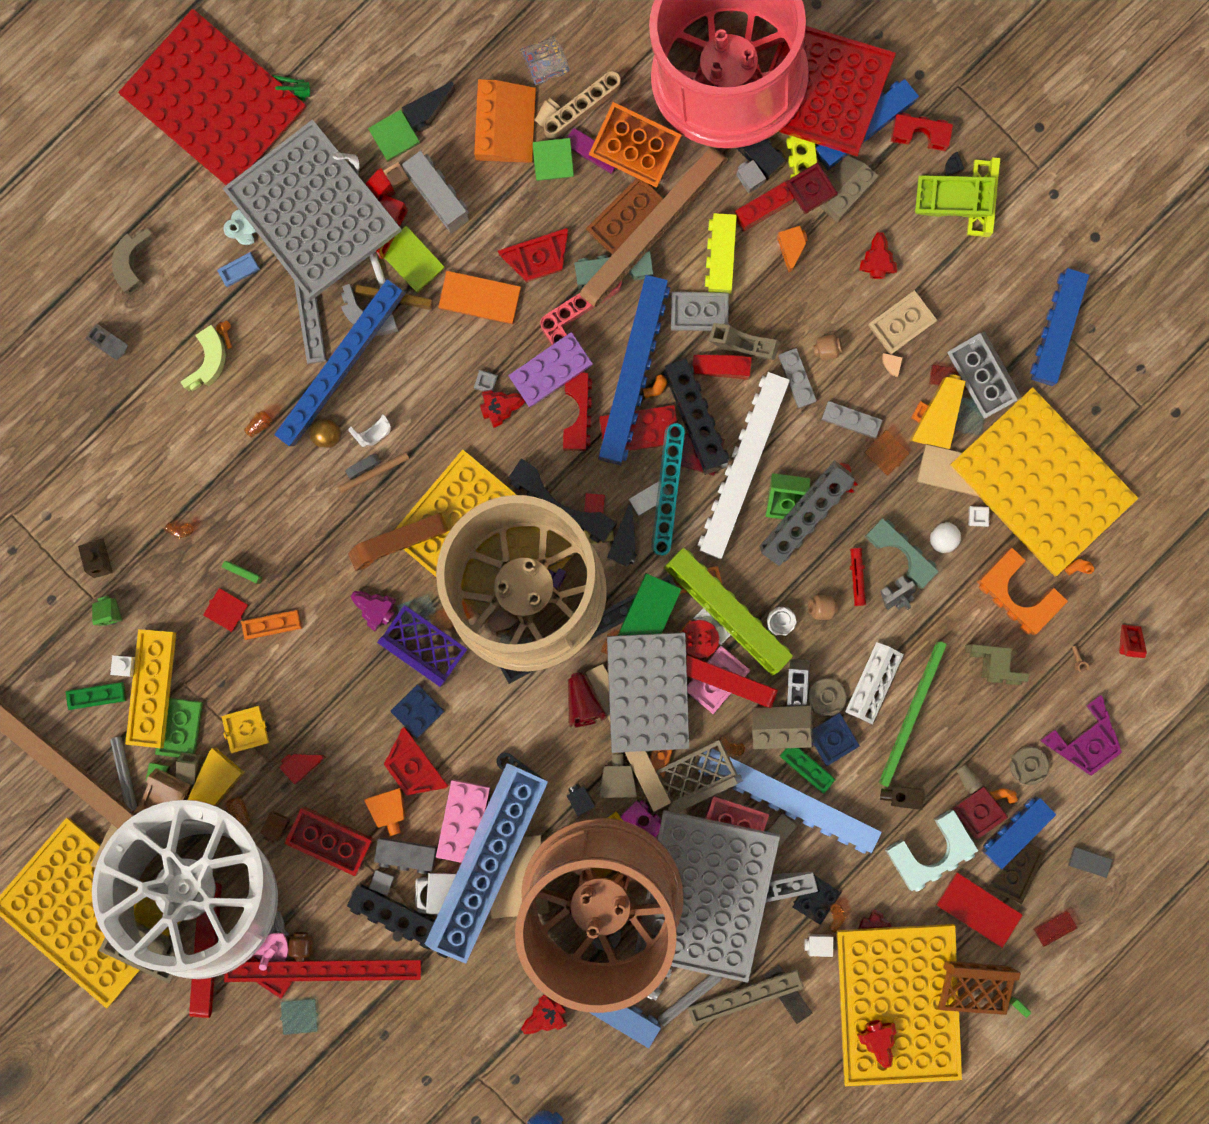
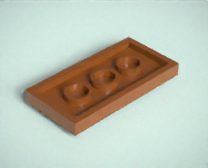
[586,178,663,255]

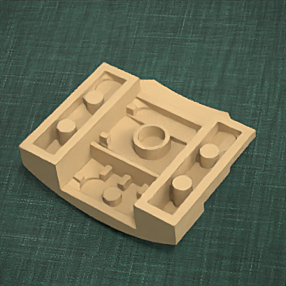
[490,834,550,919]

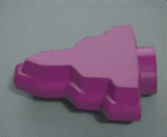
[350,591,396,632]

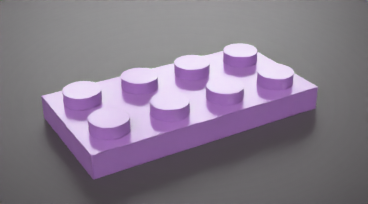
[508,332,593,408]

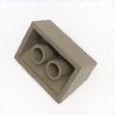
[819,156,878,223]
[752,705,814,749]

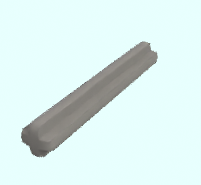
[110,736,137,811]
[658,975,722,1026]

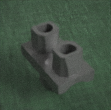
[880,576,916,610]

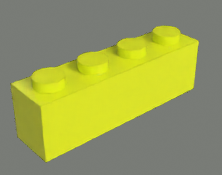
[705,213,736,294]

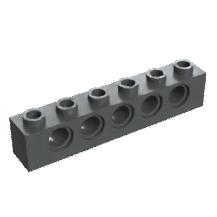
[759,460,855,566]

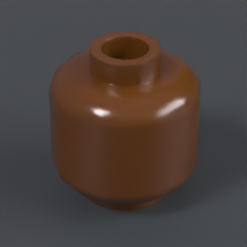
[288,932,313,961]

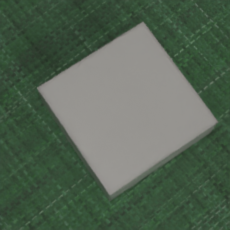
[474,370,498,392]
[369,870,395,895]

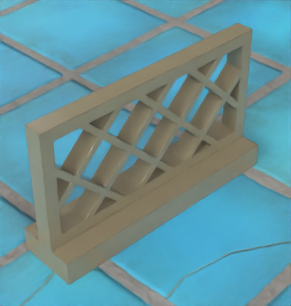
[656,740,743,813]

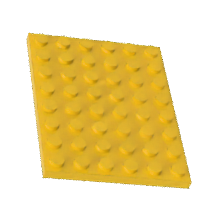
[950,387,1138,576]
[395,449,573,636]
[0,817,183,1009]
[837,924,962,1086]

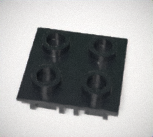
[792,875,841,925]

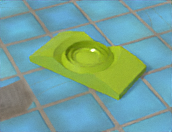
[915,176,996,218]

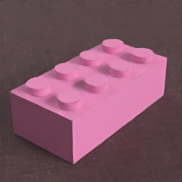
[436,779,491,863]

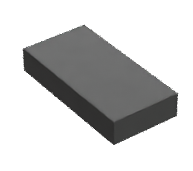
[1068,847,1112,878]

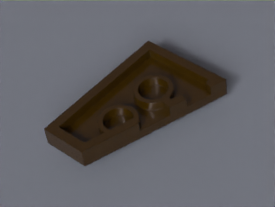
[985,843,1046,904]

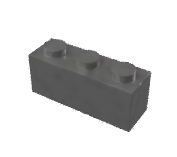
[374,837,437,874]

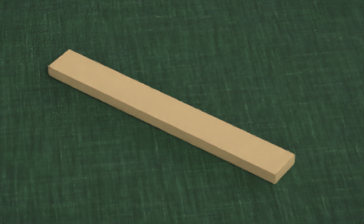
[586,664,671,812]

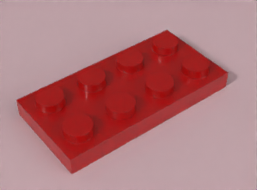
[599,405,679,451]

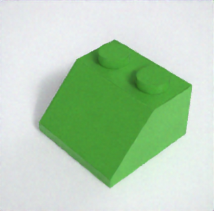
[766,473,810,519]

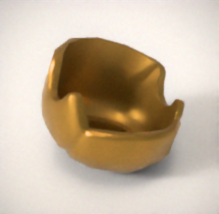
[309,419,341,448]

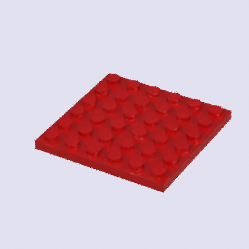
[768,26,896,157]

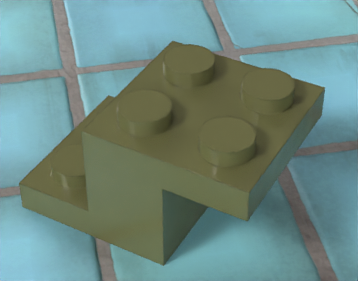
[964,644,1029,685]

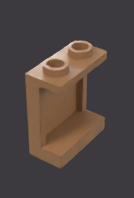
[134,768,191,814]

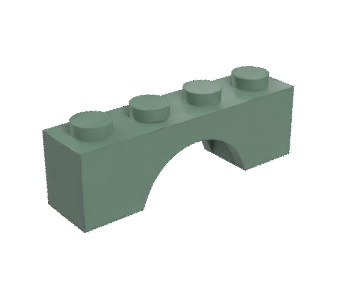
[574,252,653,289]
[864,518,939,589]

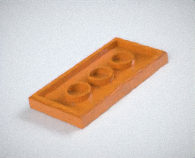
[438,271,521,325]

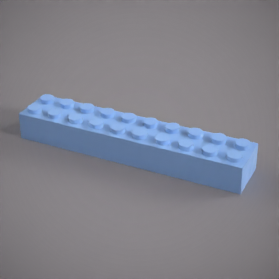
[425,763,548,963]

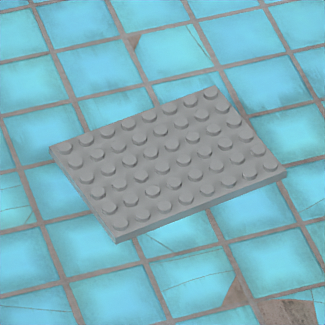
[222,119,402,301]
[634,810,780,983]

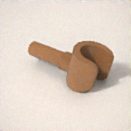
[1072,645,1089,673]

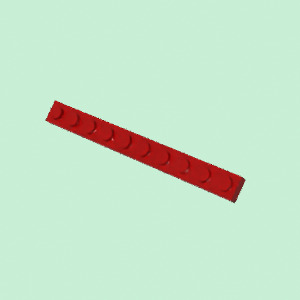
[224,959,421,982]

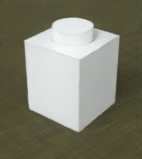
[110,655,135,677]
[804,934,833,957]

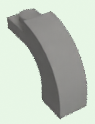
[341,284,398,336]

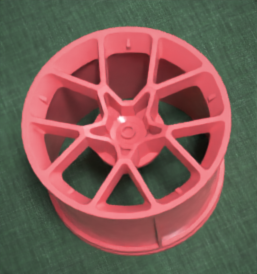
[649,0,809,148]

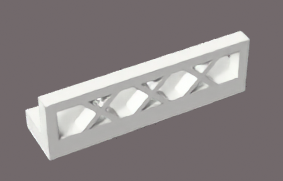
[845,642,904,725]

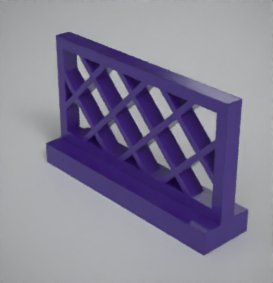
[377,605,467,687]

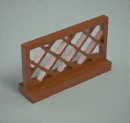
[938,961,1021,1015]

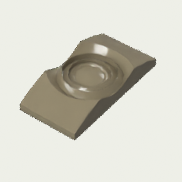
[99,921,187,984]

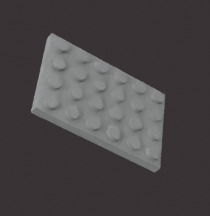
[607,632,689,753]

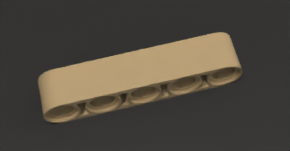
[544,71,620,140]

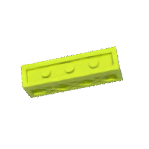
[967,157,1000,237]

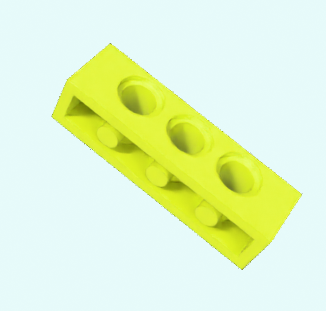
[786,135,817,178]

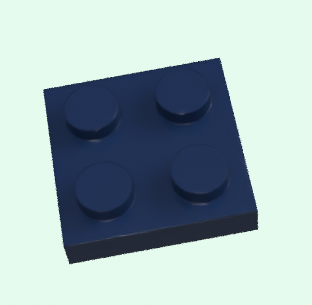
[390,684,445,739]
[813,713,860,766]

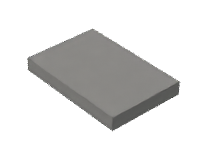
[671,292,729,331]

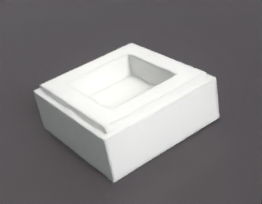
[968,506,989,527]

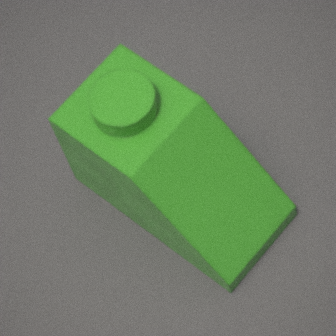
[92,596,122,626]

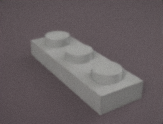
[778,348,816,409]
[821,401,882,439]

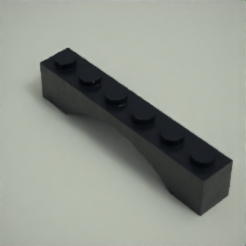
[508,458,617,543]

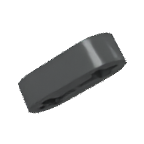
[345,453,381,480]

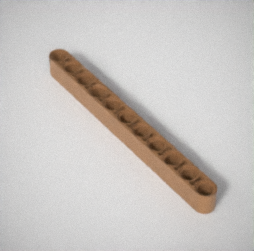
[580,147,728,307]
[0,701,136,829]

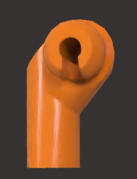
[643,375,667,398]
[1064,559,1095,576]
[990,788,1018,804]

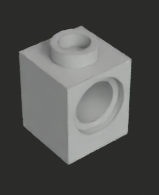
[736,160,766,193]

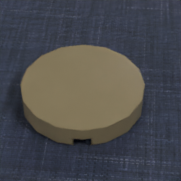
[808,678,846,716]
[1010,746,1049,785]

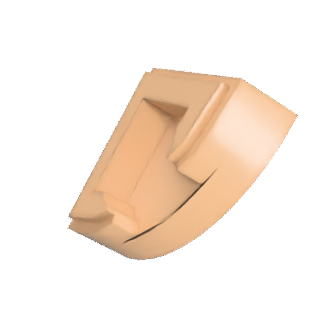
[882,354,902,377]

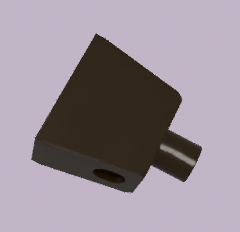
[78,538,113,578]
[880,786,924,810]

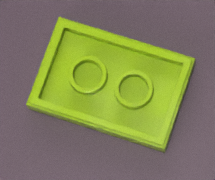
[384,226,445,293]

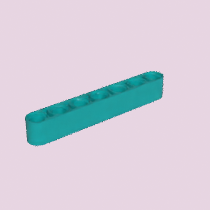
[651,423,685,556]

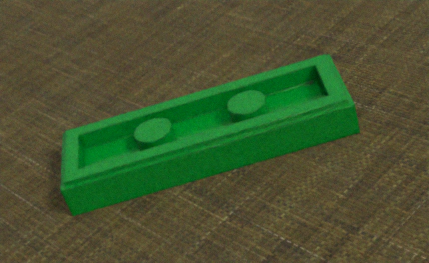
[65,682,127,710]
[779,748,836,794]

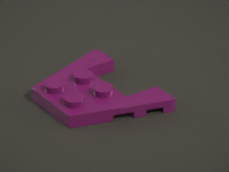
[1040,695,1122,776]

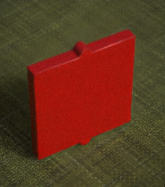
[203,588,248,632]

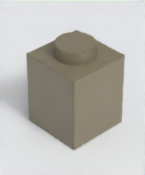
[176,752,201,785]

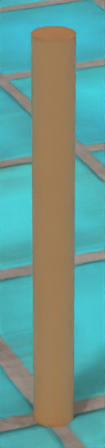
[338,452,410,493]

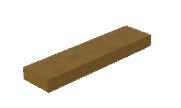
[355,285,433,310]

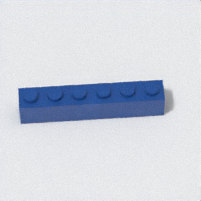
[815,79,919,171]
[1030,268,1089,386]

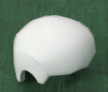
[930,522,961,553]
[767,607,797,636]

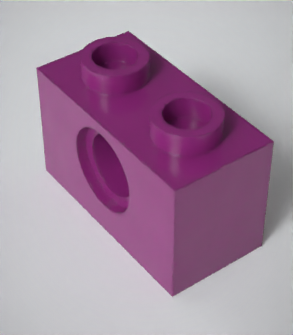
[620,800,662,837]

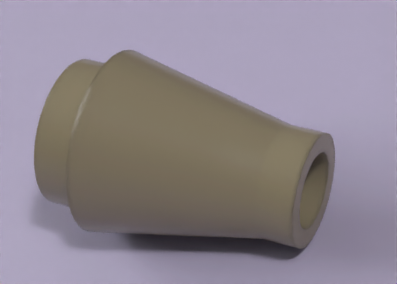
[957,764,983,794]

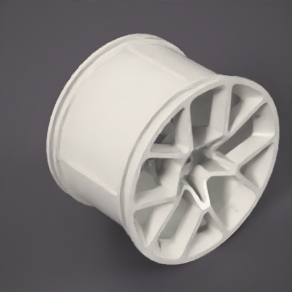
[92,800,278,979]

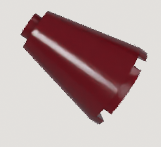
[568,672,607,728]

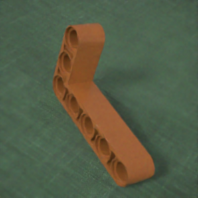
[348,513,449,571]

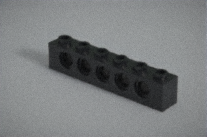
[663,359,730,475]
[347,883,448,958]

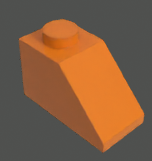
[777,226,808,272]

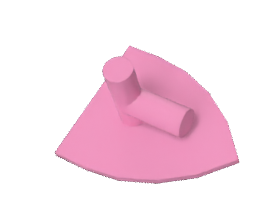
[253,933,288,971]

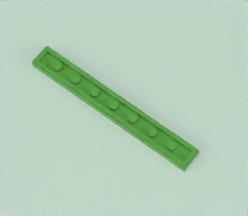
[879,641,947,787]

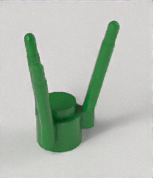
[271,75,310,101]

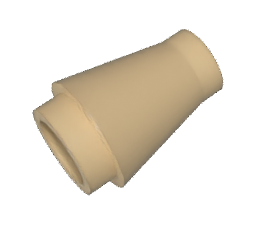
[534,98,561,127]

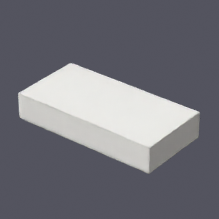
[629,481,670,516]

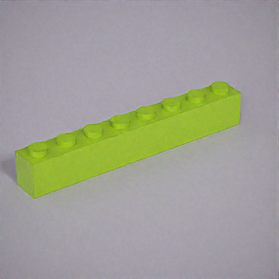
[663,547,793,676]

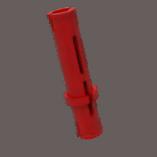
[850,548,866,606]

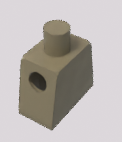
[600,754,636,798]

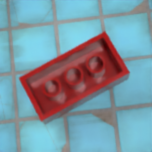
[284,806,374,876]

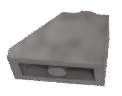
[85,323,128,360]

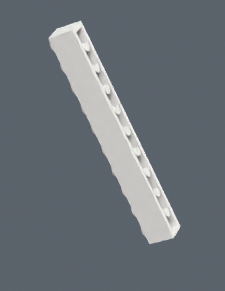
[697,372,790,560]

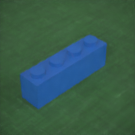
[982,797,1056,869]

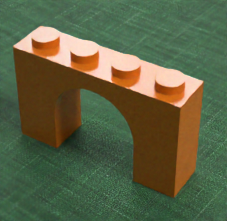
[976,548,1068,635]

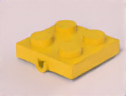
[221,706,270,753]

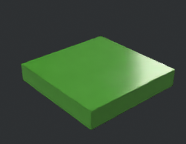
[368,110,420,162]
[532,138,574,181]

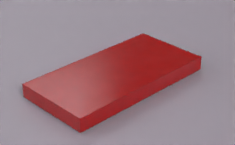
[936,872,1023,948]

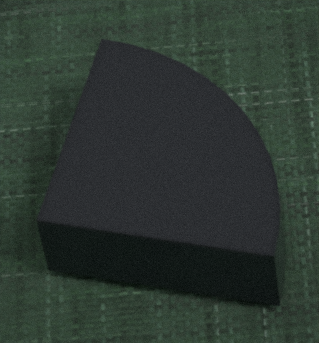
[944,151,964,176]

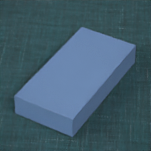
[217,252,260,288]

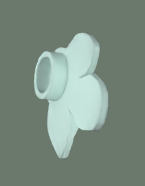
[223,209,256,245]

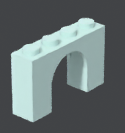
[885,809,978,892]

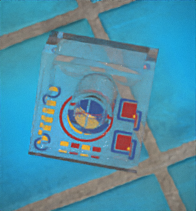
[520,36,570,84]

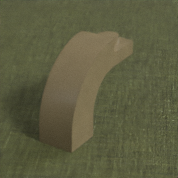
[112,228,156,296]
[709,323,780,360]

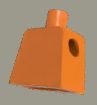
[364,788,406,836]

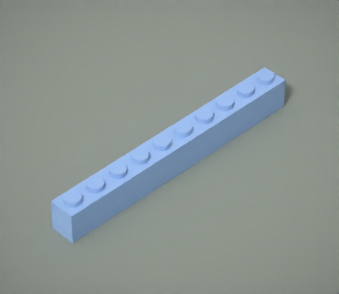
[696,746,882,854]

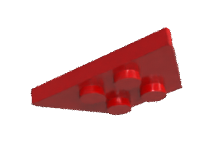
[498,228,568,282]
[384,727,448,795]

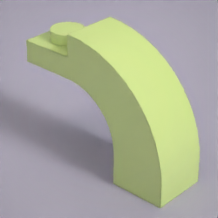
[181,325,226,391]

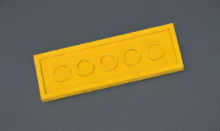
[125,629,176,748]

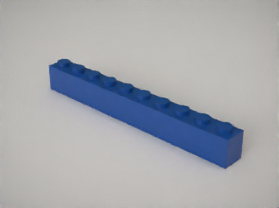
[599,275,670,466]
[274,279,406,446]

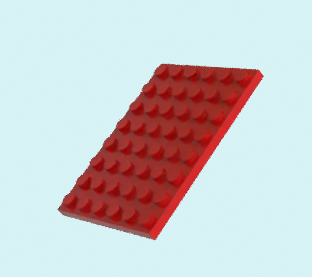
[118,8,307,189]

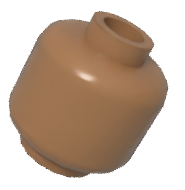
[814,334,843,361]
[808,595,838,620]

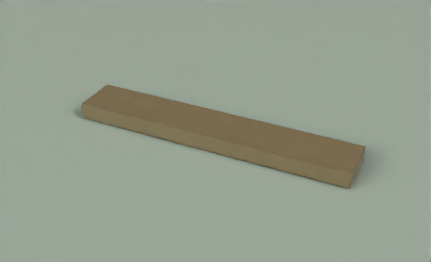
[687,969,804,1026]

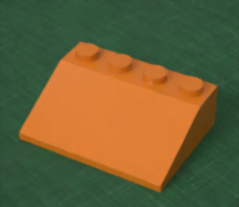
[474,79,536,163]
[589,102,683,188]

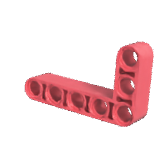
[540,280,622,345]

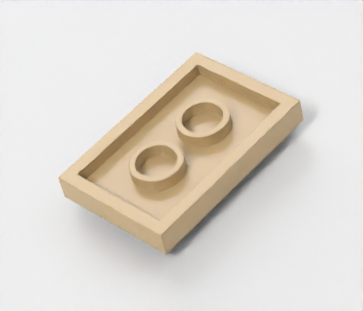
[868,290,937,355]

